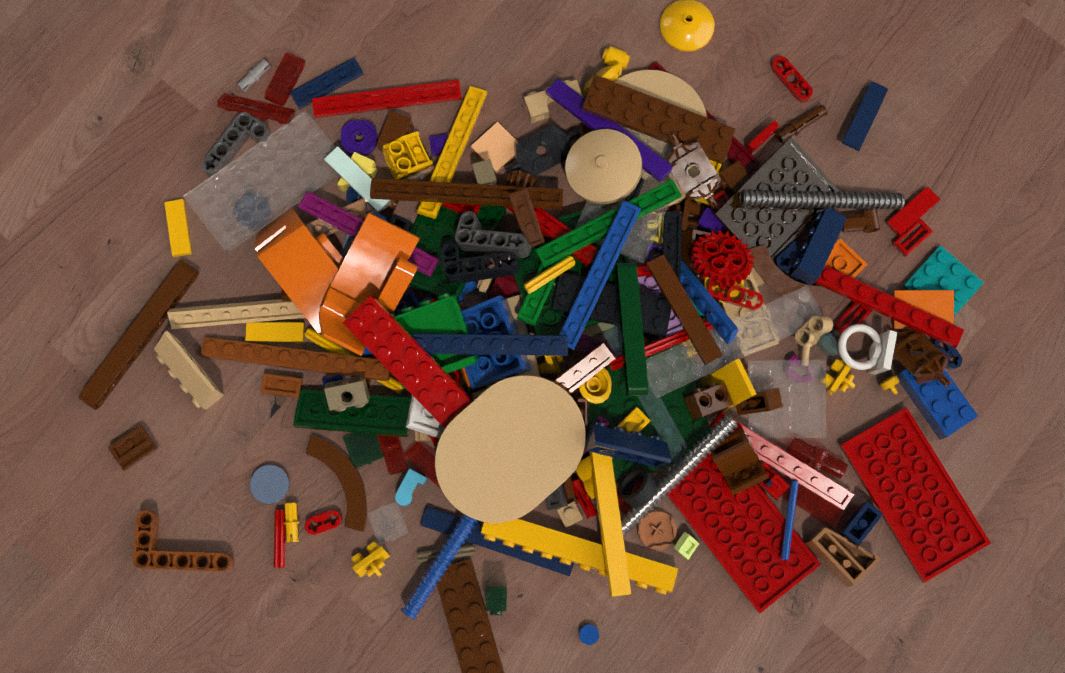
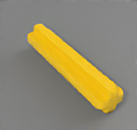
[524,256,576,293]

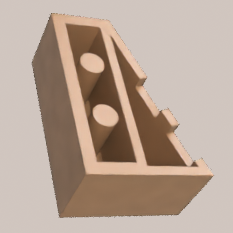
[805,527,881,587]

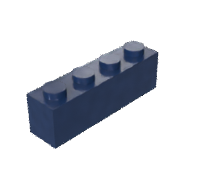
[791,207,847,285]

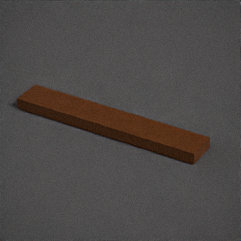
[646,254,723,365]

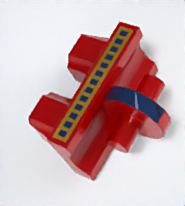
[758,462,790,501]

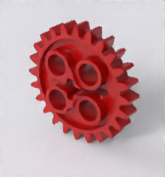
[691,230,754,287]

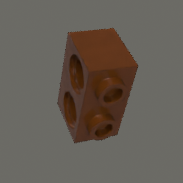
[684,382,734,420]

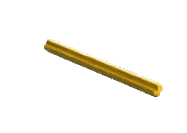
[304,328,404,394]

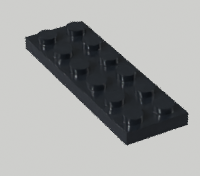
[552,273,672,337]

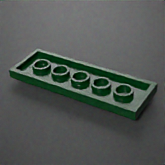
[293,389,411,437]

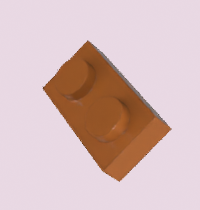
[261,374,303,398]

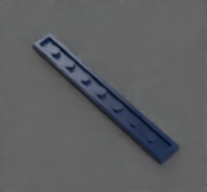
[420,507,574,577]

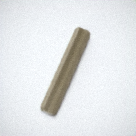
[417,544,475,563]

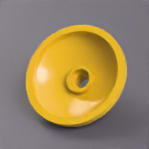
[660,0,714,52]

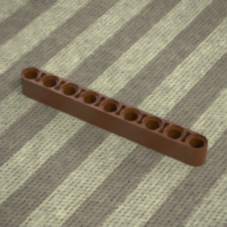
[79,261,199,410]

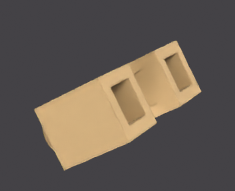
[524,80,583,124]

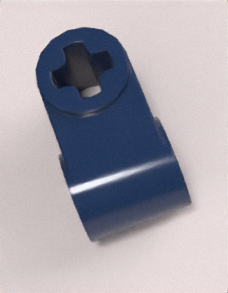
[774,240,802,274]

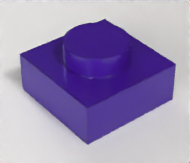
[429,134,448,157]

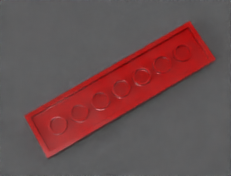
[343,295,474,429]

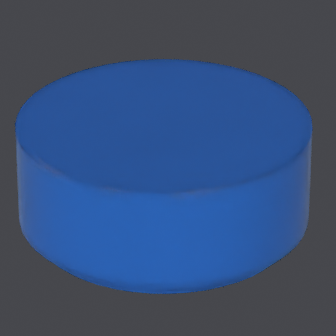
[579,625,599,645]

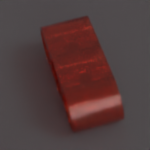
[264,52,305,107]

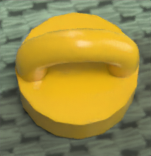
[880,375,900,395]

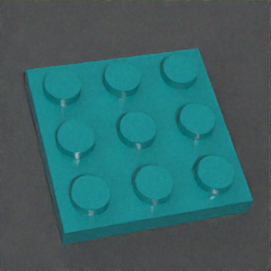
[902,245,984,316]

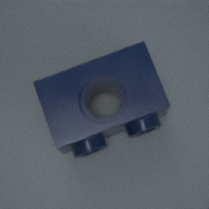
[838,502,883,546]

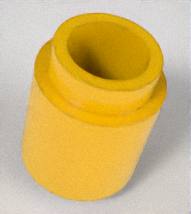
[602,46,630,69]

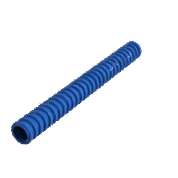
[400,514,479,619]

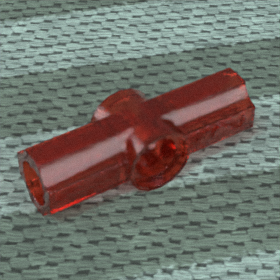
[787,437,848,479]

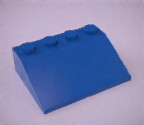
[461,295,532,390]

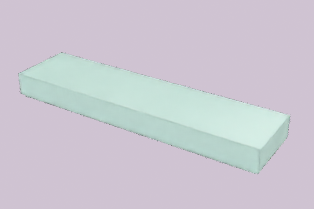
[324,146,391,213]

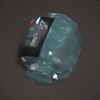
[816,329,841,357]

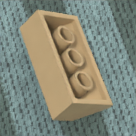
[154,331,224,410]

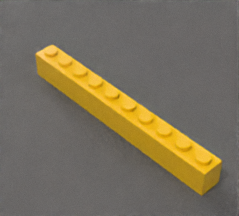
[481,519,678,595]

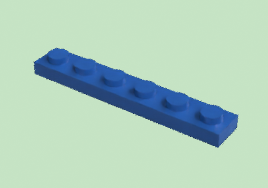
[680,259,739,344]

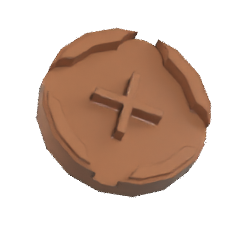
[637,511,677,550]

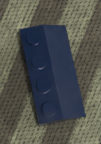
[584,423,671,468]

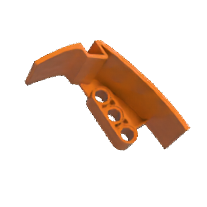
[254,206,344,334]
[319,213,420,356]

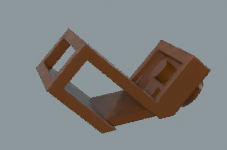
[711,428,769,495]

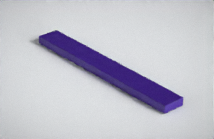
[546,79,673,182]

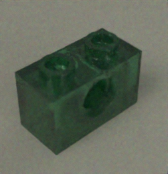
[486,586,507,615]

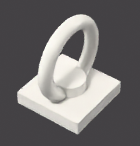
[838,324,897,375]

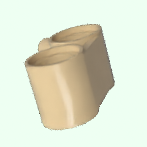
[795,316,833,366]

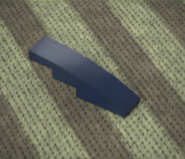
[842,81,888,151]

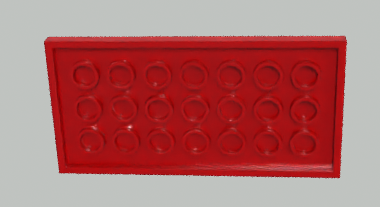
[839,407,991,583]
[667,454,821,614]

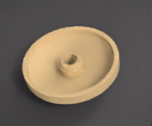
[565,129,642,204]

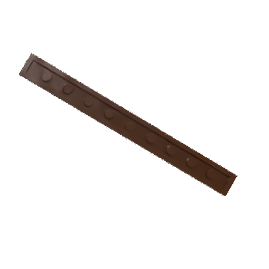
[370,178,563,209]

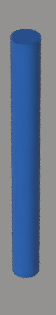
[781,481,799,561]

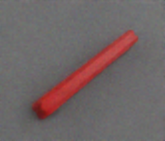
[608,320,713,370]

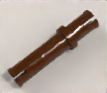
[776,105,828,143]

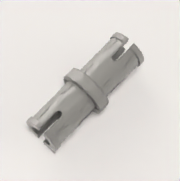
[236,59,271,93]

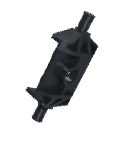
[504,124,581,177]

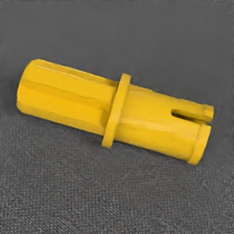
[284,502,299,542]

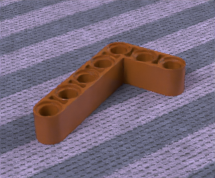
[133,510,235,572]

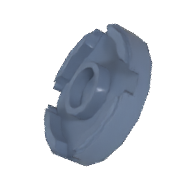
[250,465,290,504]

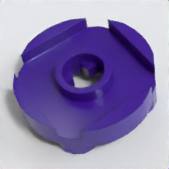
[341,120,378,157]

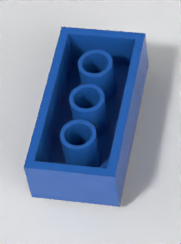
[897,369,978,440]

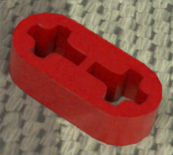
[305,511,342,535]

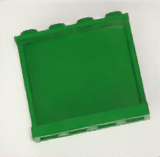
[391,293,479,389]

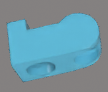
[395,469,428,507]

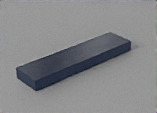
[289,58,364,110]

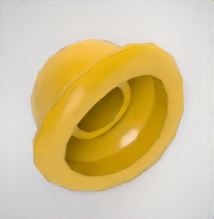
[579,368,612,404]

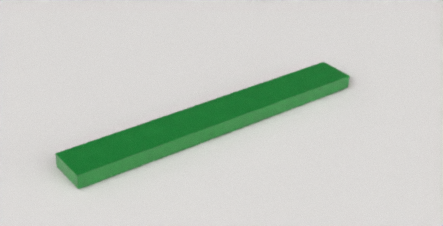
[535,179,681,268]

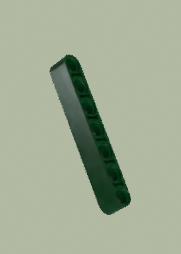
[615,263,648,397]

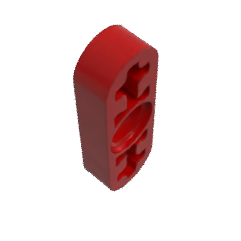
[771,56,813,102]
[708,281,763,311]

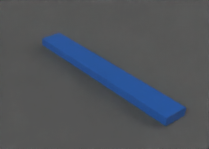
[559,200,641,350]

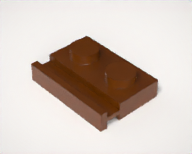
[108,425,158,471]

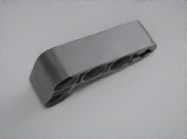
[201,112,270,178]
[455,211,531,258]

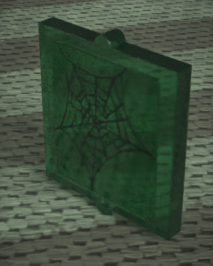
[343,433,385,469]

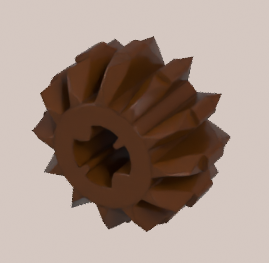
[506,170,538,188]

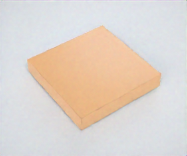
[471,122,519,174]

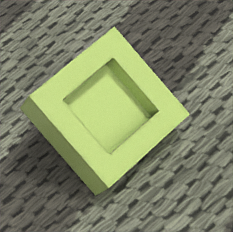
[674,532,699,560]

